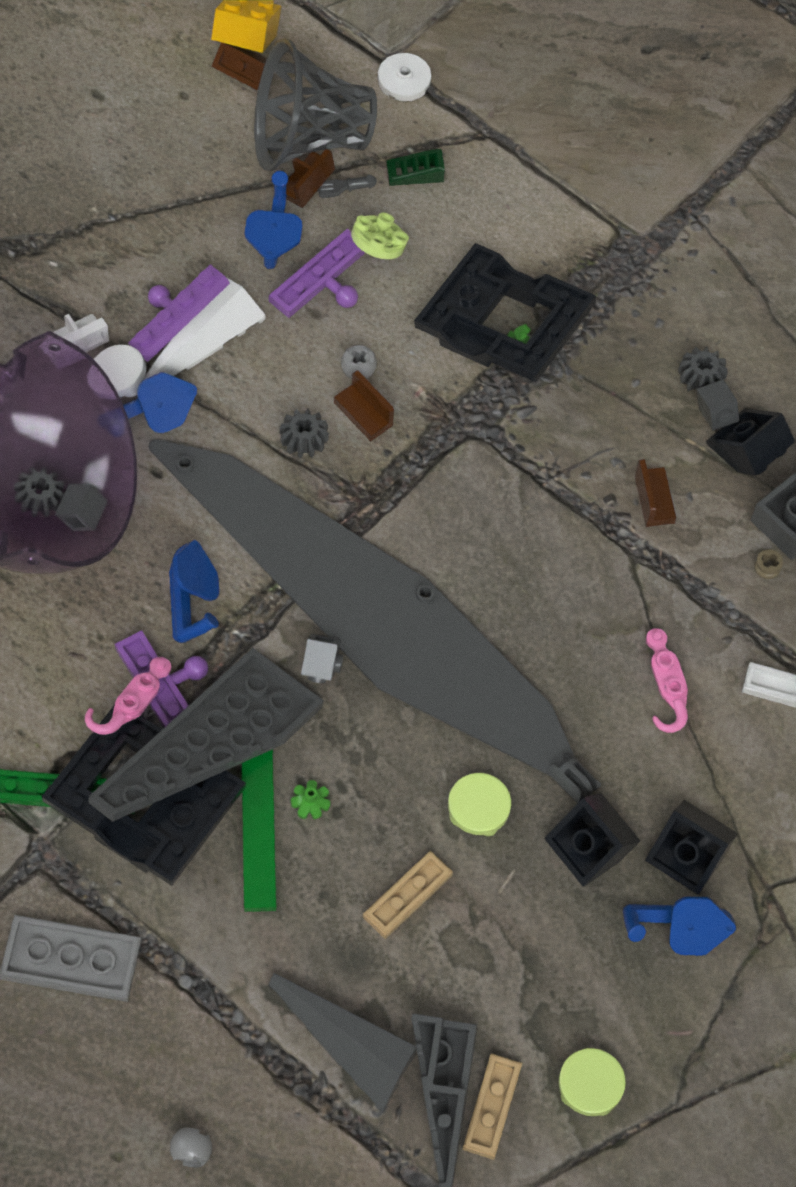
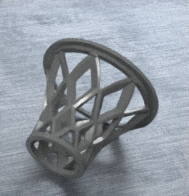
[254,38,377,171]

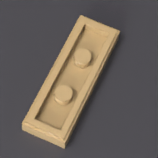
[363,851,453,939]
[462,1053,522,1160]

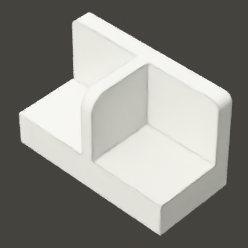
[43,314,109,365]

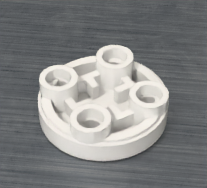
[88,344,146,398]

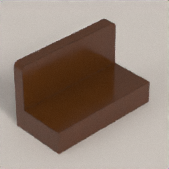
[211,42,267,90]
[334,370,394,442]
[635,459,676,527]

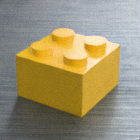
[211,0,282,53]

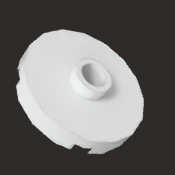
[378,53,431,101]

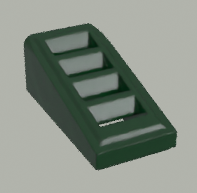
[386,149,445,186]

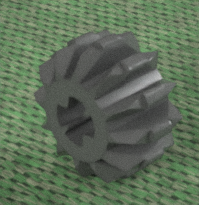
[678,347,728,392]
[279,408,329,459]
[14,466,64,518]

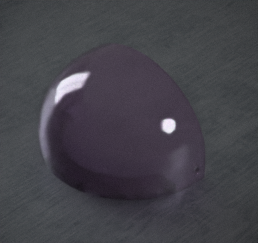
[0,331,137,575]

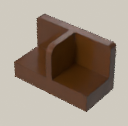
[286,149,335,208]

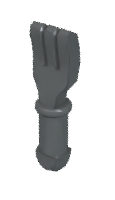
[318,175,377,198]

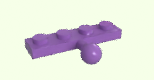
[269,229,365,318]
[128,264,230,362]
[115,630,208,728]

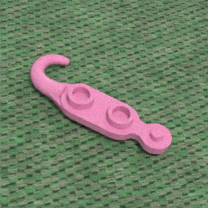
[646,628,688,733]
[85,657,171,735]

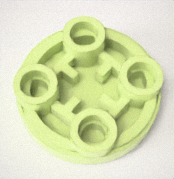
[351,212,409,259]
[448,773,511,836]
[558,1048,626,1116]

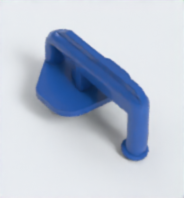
[244,171,303,269]
[98,372,197,437]
[169,540,219,643]
[623,896,736,956]

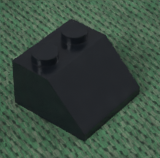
[706,408,796,475]
[544,793,640,887]
[645,800,738,895]

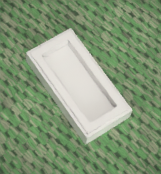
[742,662,796,708]

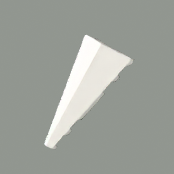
[144,278,265,380]

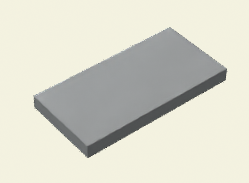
[0,915,142,1002]

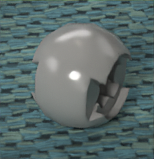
[340,345,377,379]
[170,1127,212,1168]

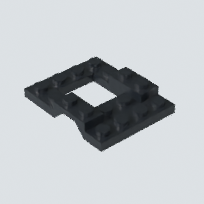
[414,243,596,382]
[42,705,246,886]

